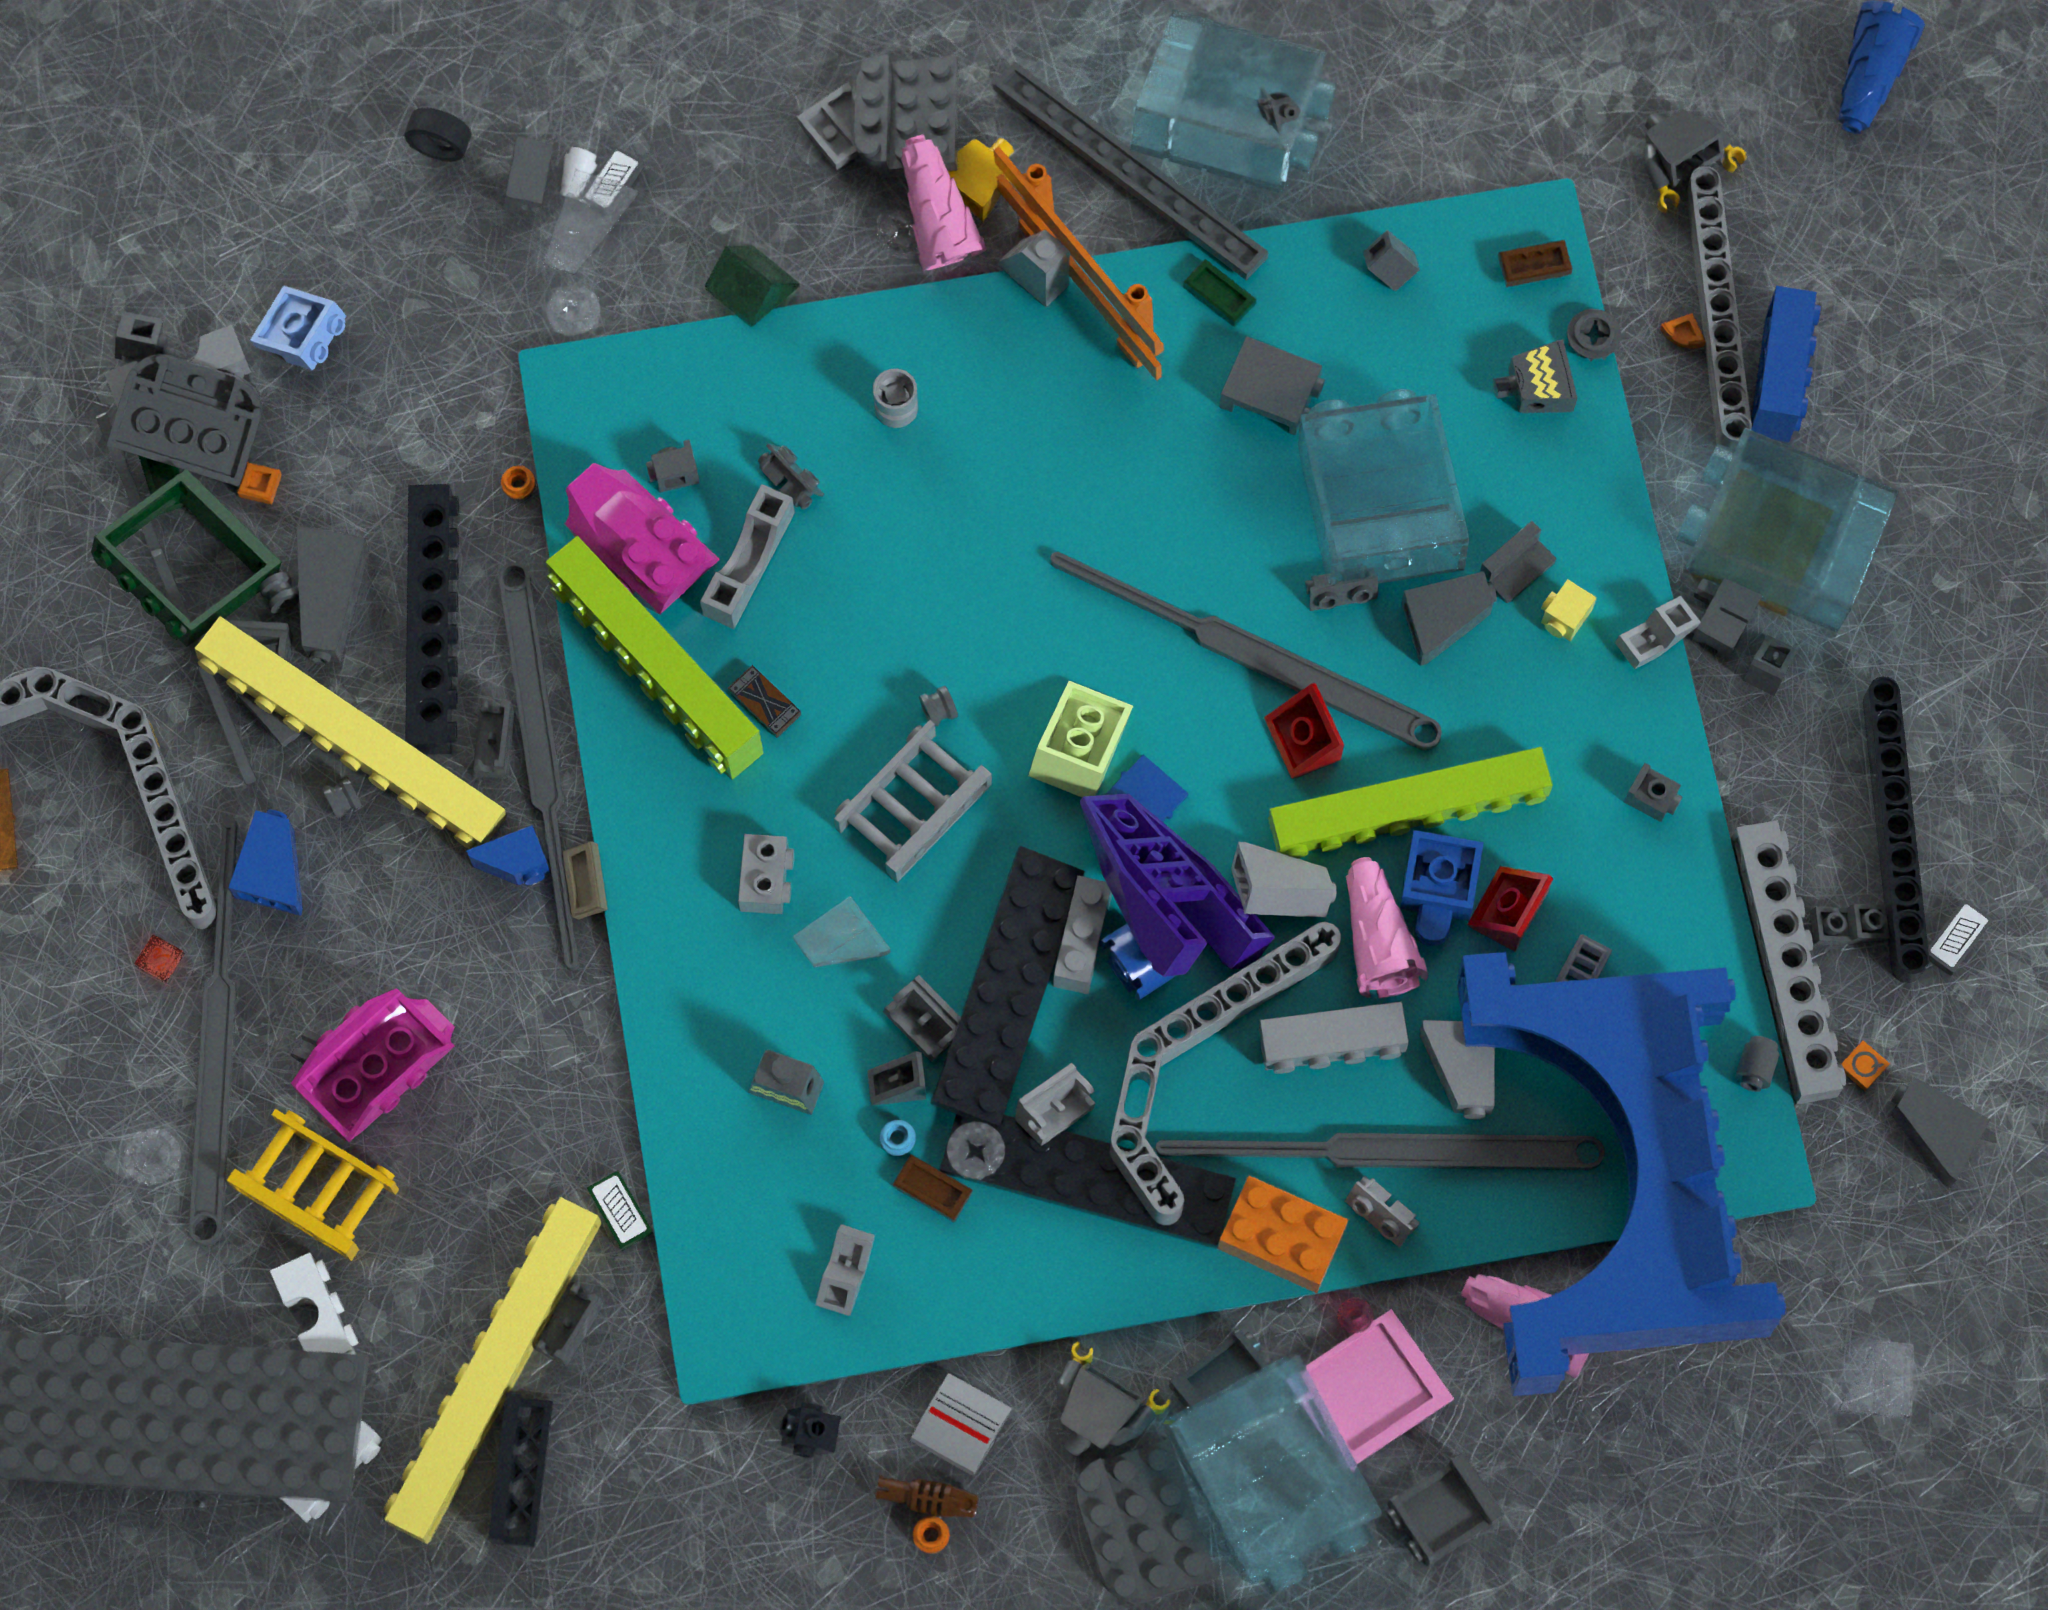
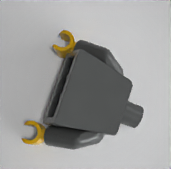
[1643,109,1746,213]
[1057,1342,1170,1457]

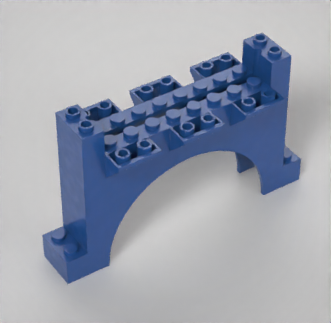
[1456,952,1786,1396]

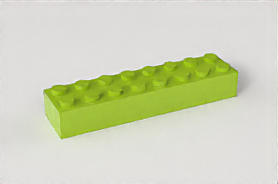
[546,535,764,780]

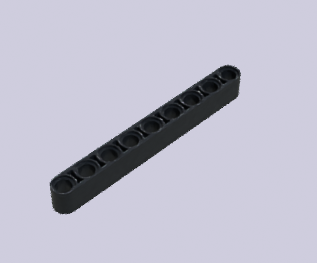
[1863,676,1929,983]

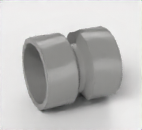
[873,369,918,428]

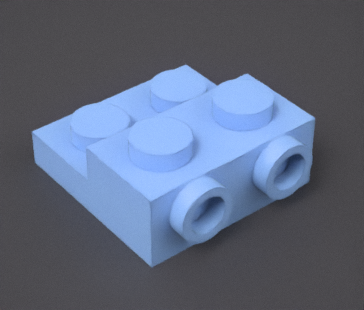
[250,286,346,371]

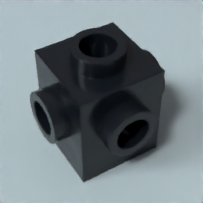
[780,1403,841,1458]

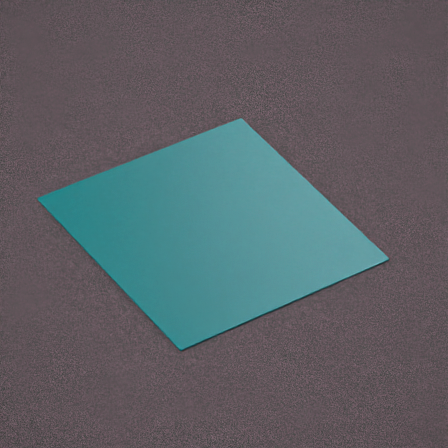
[518,178,1816,1405]

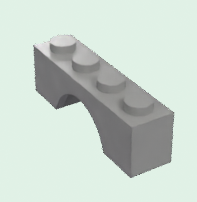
[104,325,251,408]
[700,484,795,629]

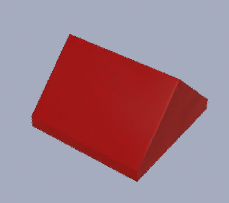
[1264,683,1344,778]
[1467,866,1553,951]

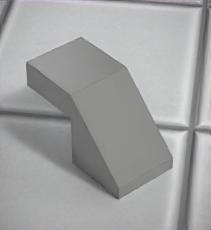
[1615,596,1701,669]
[816,1224,875,1316]

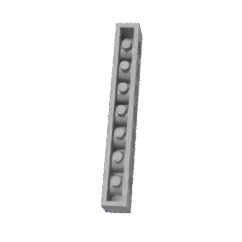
[1732,820,1846,1105]

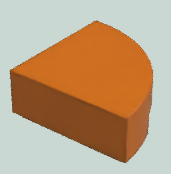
[1660,313,1706,349]

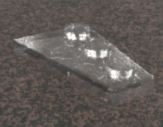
[543,169,639,276]

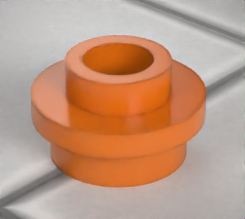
[501,466,535,499]
[913,1516,949,1554]

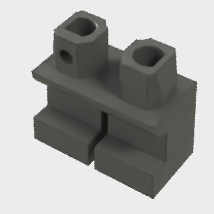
[1688,578,1762,660]

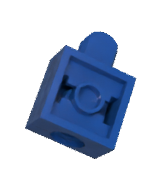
[1400,830,1484,946]

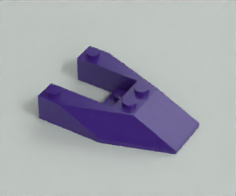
[1080,794,1275,977]

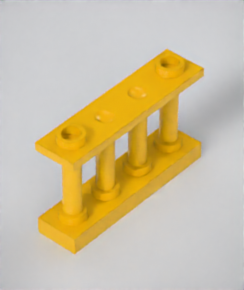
[227,1109,399,1261]

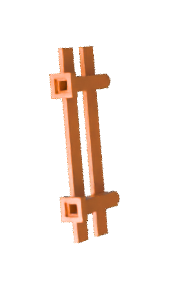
[993,146,1164,381]

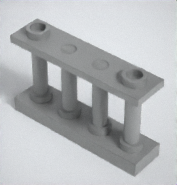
[834,720,992,883]

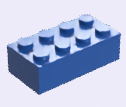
[1750,286,1821,442]

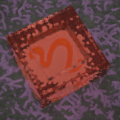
[134,934,185,983]

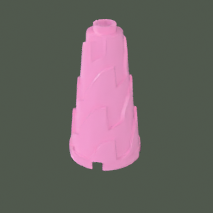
[901,135,987,271]
[1346,857,1428,998]
[1461,1274,1589,1378]

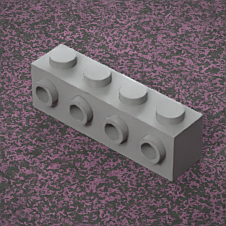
[1259,1002,1409,1074]

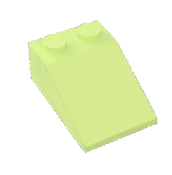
[1028,681,1133,797]

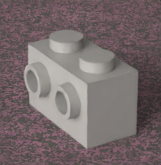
[738,834,794,914]

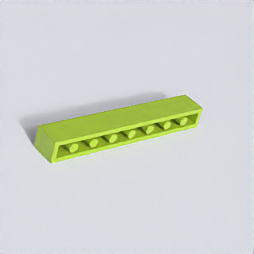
[1268,747,1553,859]

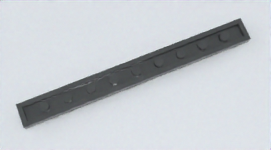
[993,62,1268,280]

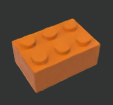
[1218,1176,1349,1293]

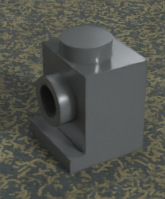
[115,311,168,360]
[646,439,700,492]
[1624,763,1683,822]

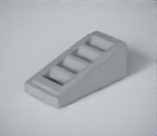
[1555,934,1612,982]

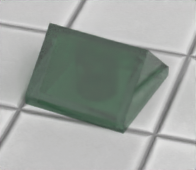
[705,245,800,327]

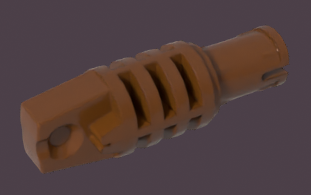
[875,1476,979,1518]

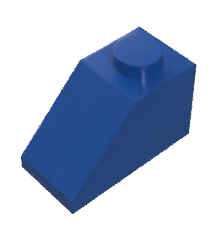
[467,825,551,885]

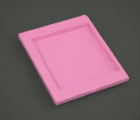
[1284,1309,1454,1472]

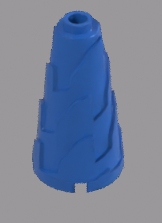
[1838,0,1925,134]

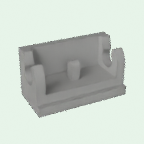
[1015,1063,1095,1146]

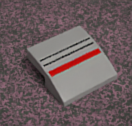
[910,1373,1012,1476]

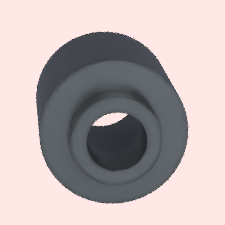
[1735,1036,1779,1092]

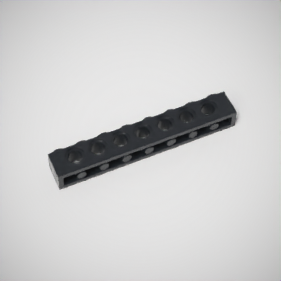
[405,484,460,755]

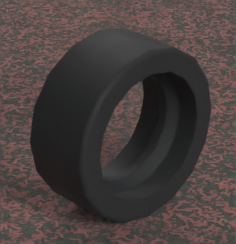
[404,107,472,162]

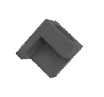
[1363,230,1420,291]

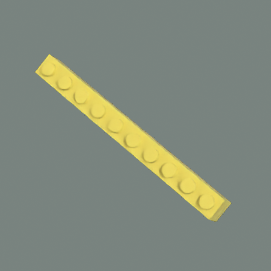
[195,616,506,849]
[384,1197,602,1545]

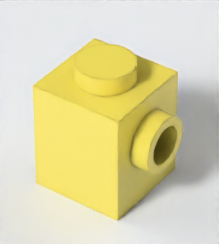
[1541,579,1597,641]

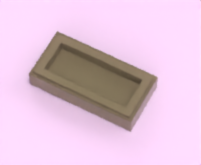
[562,842,608,920]

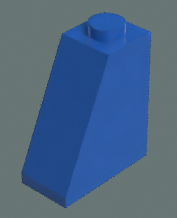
[228,809,303,916]

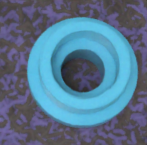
[880,1120,916,1156]

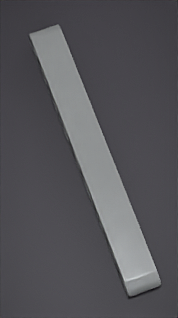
[1686,166,1752,454]

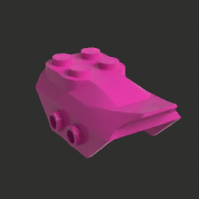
[565,463,720,614]
[291,988,455,1142]

